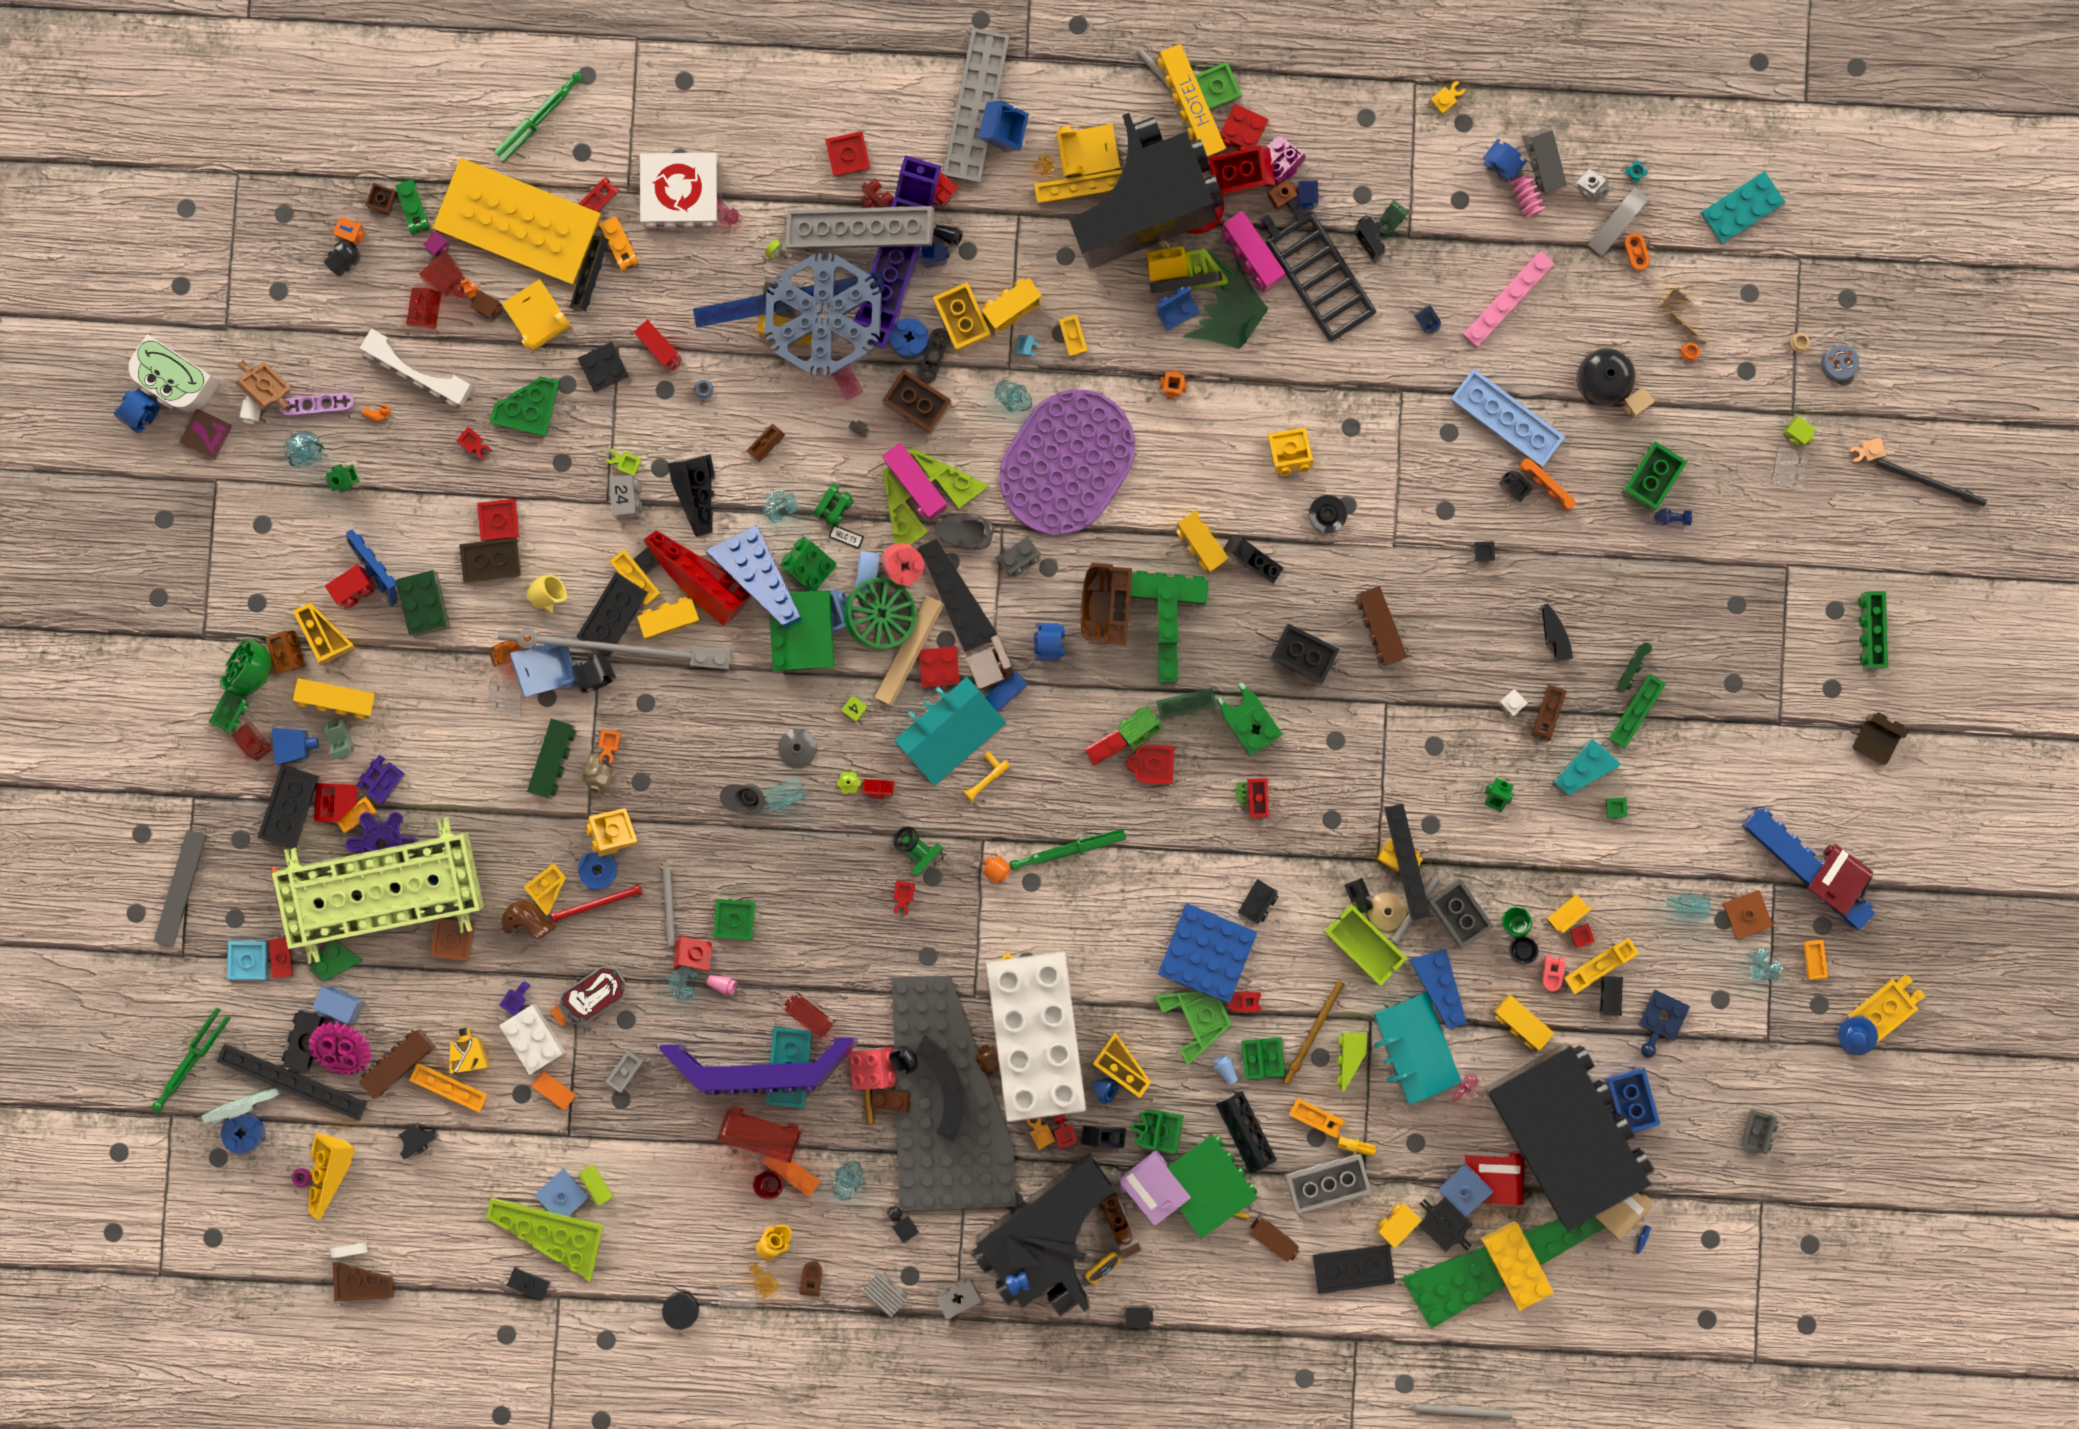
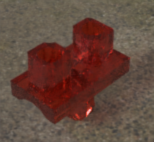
[861,179,894,208]

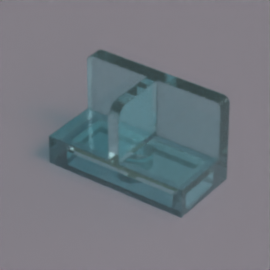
[763,775,808,812]

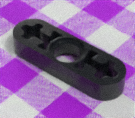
[920,328,948,383]

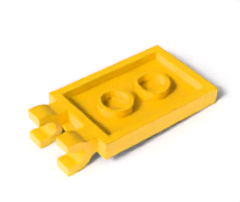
[1847,974,1926,1043]

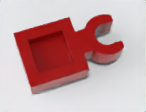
[456,427,492,460]
[893,881,915,915]

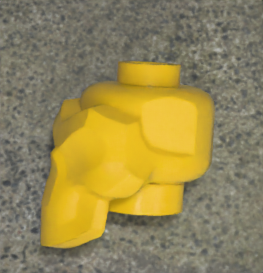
[755,1225,792,1261]

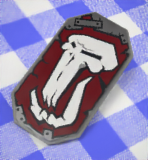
[558,966,627,1025]

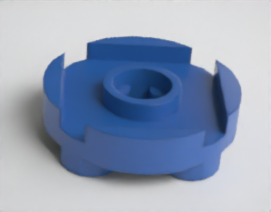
[578,852,617,889]

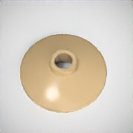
[1368,892,1406,931]

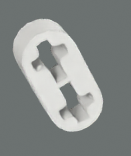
[330,1242,368,1258]

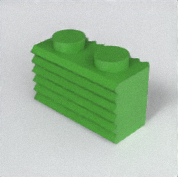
[1117,706,1163,751]

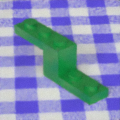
[1157,584,1178,683]

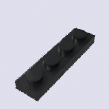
[569,236,609,311]

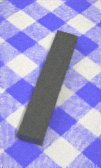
[154,830,207,946]

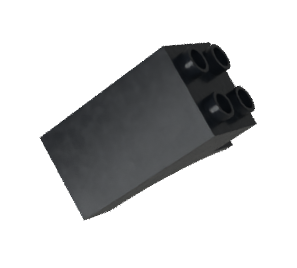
[1069,113,1224,269]
[972,1153,1114,1317]

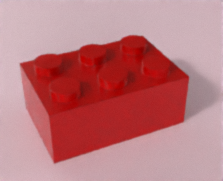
[1209,145,1275,197]

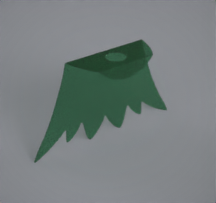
[1183,258,1268,349]

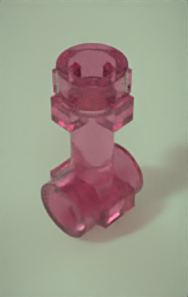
[717,194,741,226]

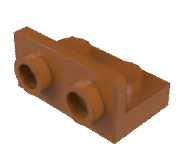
[266,630,305,675]

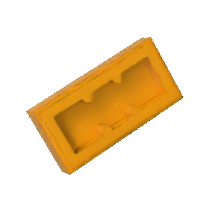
[337,796,378,834]
[1803,940,1828,980]

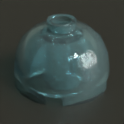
[284,431,324,468]

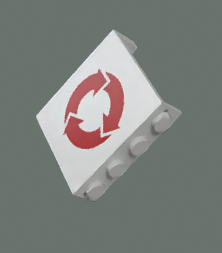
[640,153,719,228]

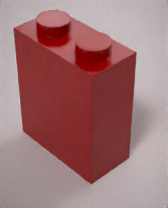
[634,319,682,372]

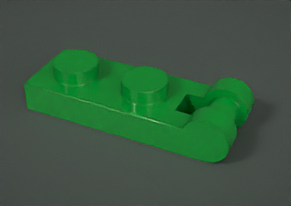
[395,179,430,235]

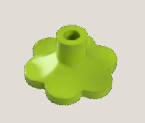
[837,771,861,794]

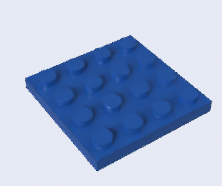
[1157,903,1257,1004]

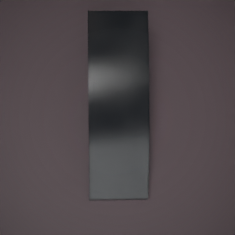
[1541,604,1573,662]

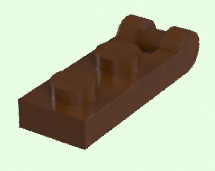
[1531,684,1567,741]

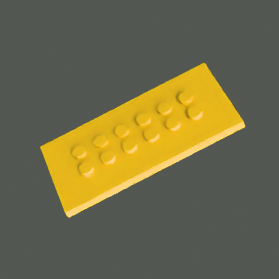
[433,157,602,285]

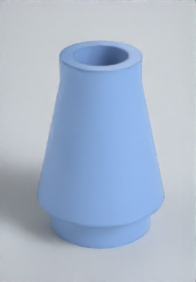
[1213,1055,1238,1085]

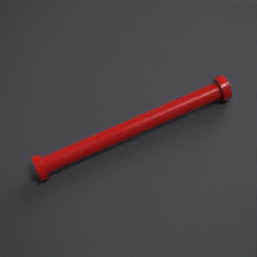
[551,884,643,924]

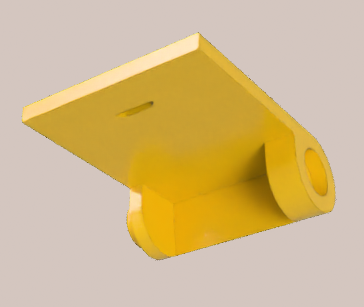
[1056,124,1121,178]
[501,279,571,351]

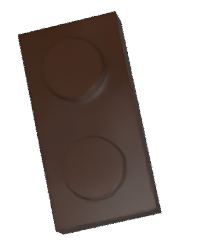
[746,423,785,462]
[872,1088,911,1113]

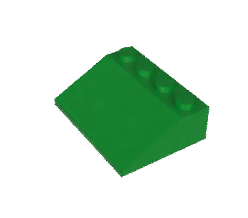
[769,590,835,672]

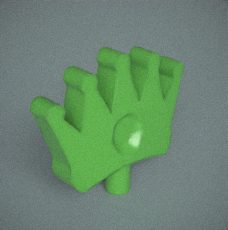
[1235,782,1248,807]

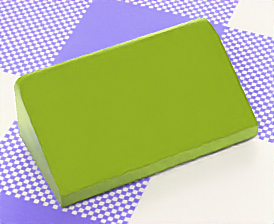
[579,1165,613,1206]

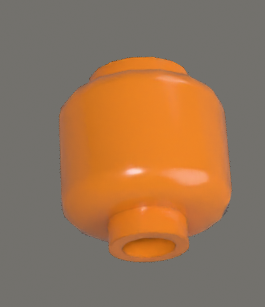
[982,855,1011,884]

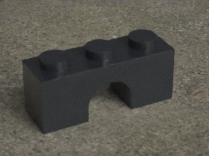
[282,1009,325,1072]

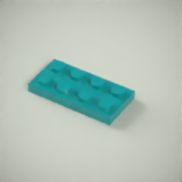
[1700,171,1786,245]
[766,1027,812,1108]

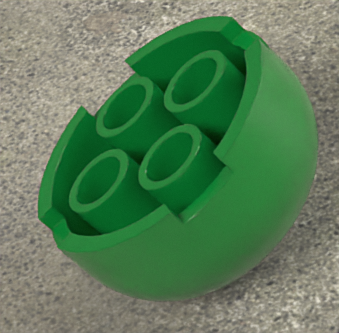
[220,638,271,697]

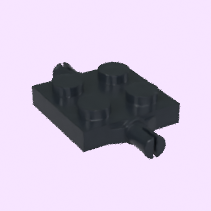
[1418,1197,1473,1252]

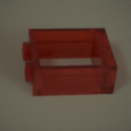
[784,994,835,1039]

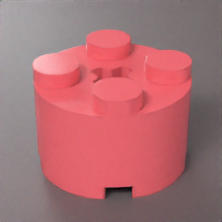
[882,542,925,586]

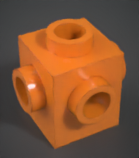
[1159,371,1187,399]

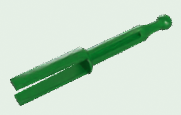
[493,72,583,163]
[1009,829,1126,870]
[152,1007,231,1113]

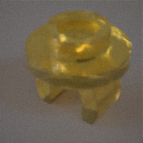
[1034,155,1055,175]

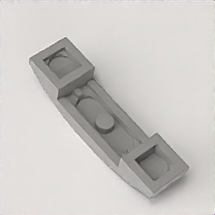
[1587,187,1650,257]

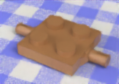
[236,360,291,411]

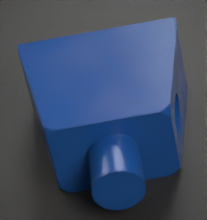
[272,728,319,766]

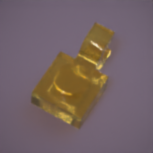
[750,1262,781,1299]

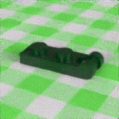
[1615,643,1652,692]

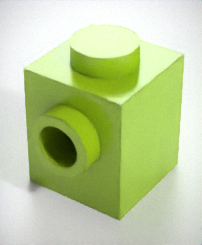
[1782,416,1817,447]

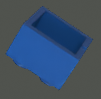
[978,101,1029,151]

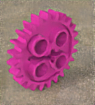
[309,1022,372,1076]

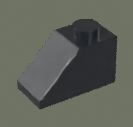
[1081,1125,1126,1148]

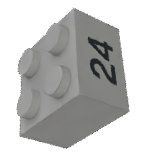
[609,475,643,520]

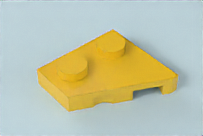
[523,863,566,916]

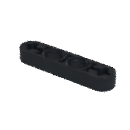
[1150,271,1222,294]

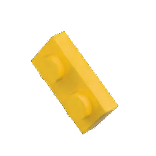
[1059,314,1088,357]

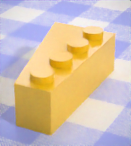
[293,678,375,719]

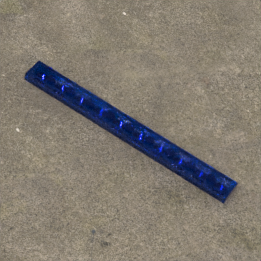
[693,271,885,328]

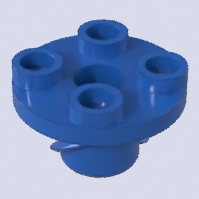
[1838,1016,1878,1055]

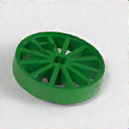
[844,578,917,651]

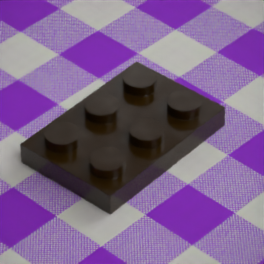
[459,537,522,583]

